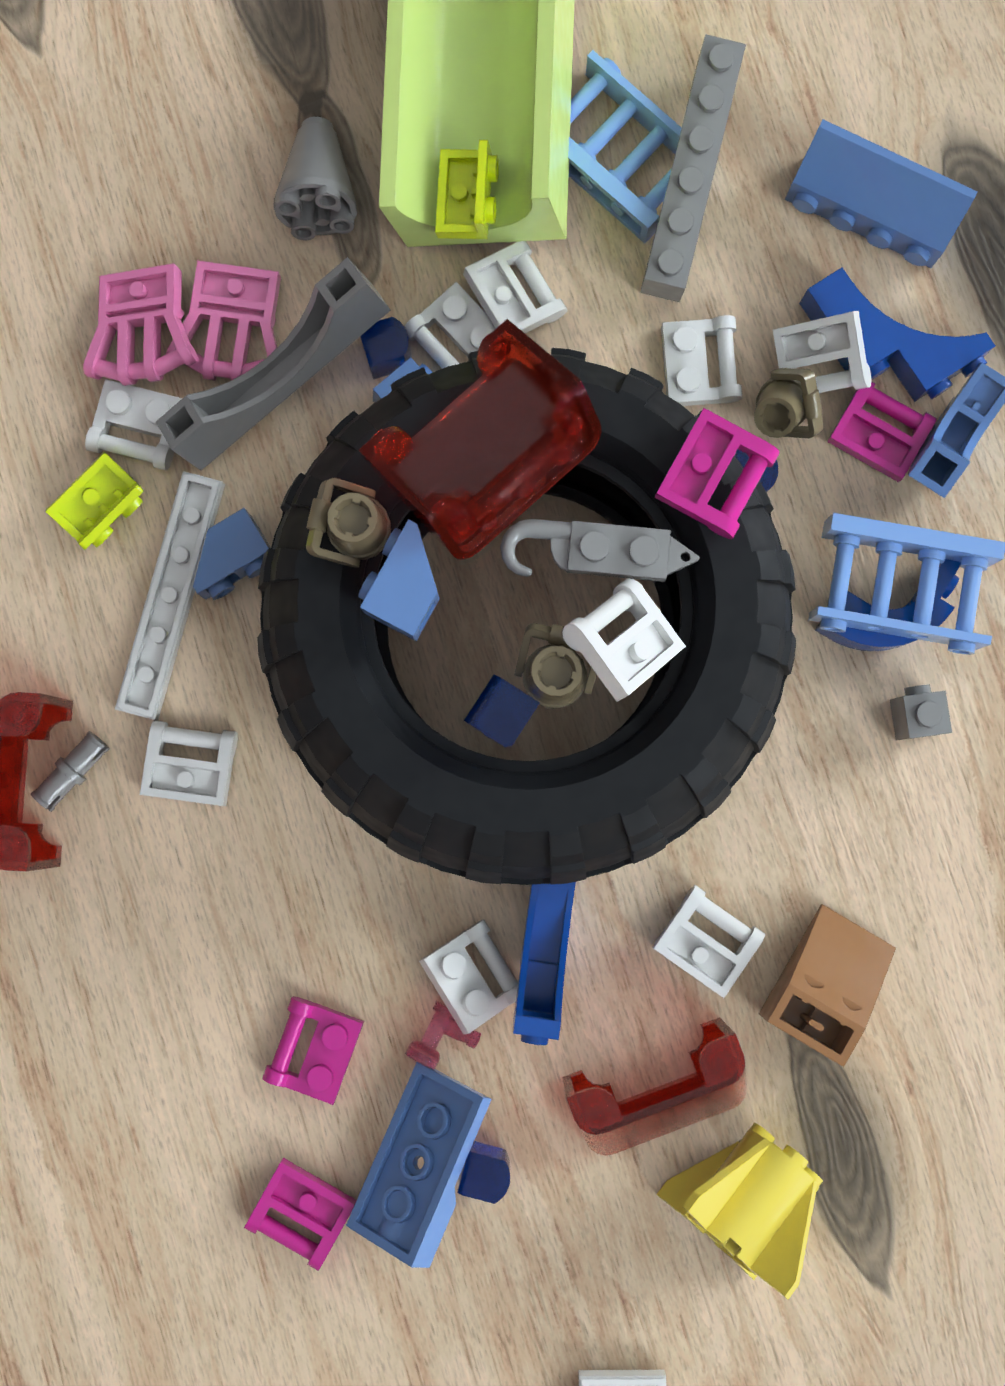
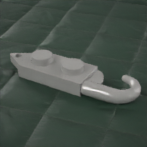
[500,519,700,582]

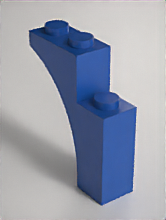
[799,267,996,402]
[513,882,576,1045]

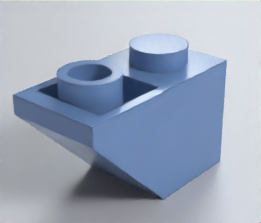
[193,508,271,600]
[358,519,440,642]

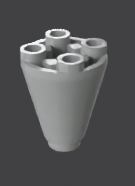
[273,117,357,240]

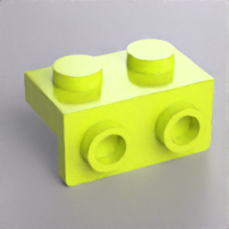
[435,140,499,239]
[45,452,144,550]

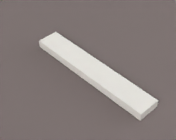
[115,471,225,721]

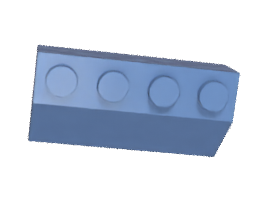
[785,119,978,268]

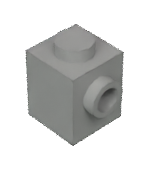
[890,684,952,741]

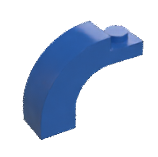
[815,559,961,651]

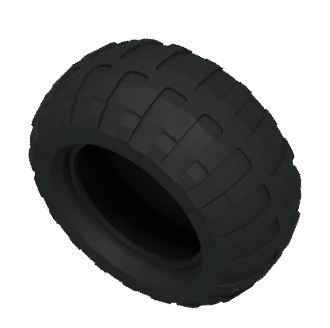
[257,348,796,885]

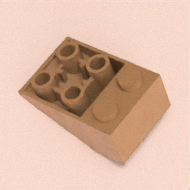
[759,904,896,1067]

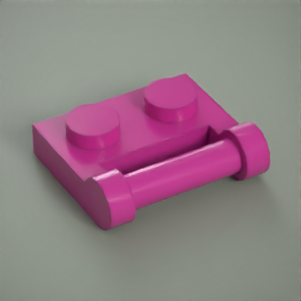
[827,381,937,483]
[654,408,780,539]
[262,996,364,1105]
[244,1158,357,1271]

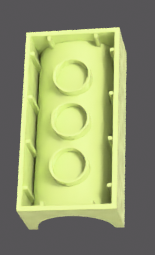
[379,0,574,247]

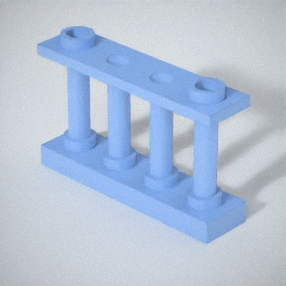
[568,50,682,243]
[808,513,1005,655]

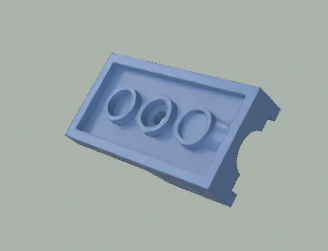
[346,1062,492,1268]

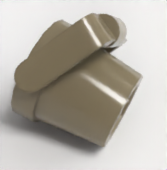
[754,368,824,439]
[306,478,391,568]
[514,623,597,709]

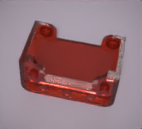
[359,319,602,560]
[0,692,73,872]
[563,1017,747,1156]

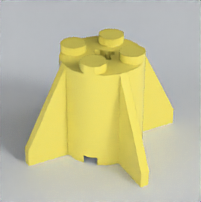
[657,1123,823,1299]

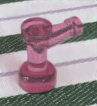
[405,1001,481,1069]

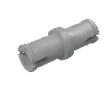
[31,731,110,812]

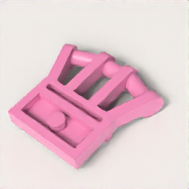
[166,260,281,381]
[83,264,199,386]

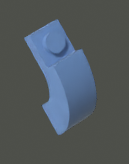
[908,362,1005,498]

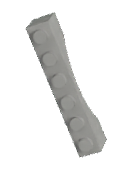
[640,34,746,302]
[156,257,391,470]

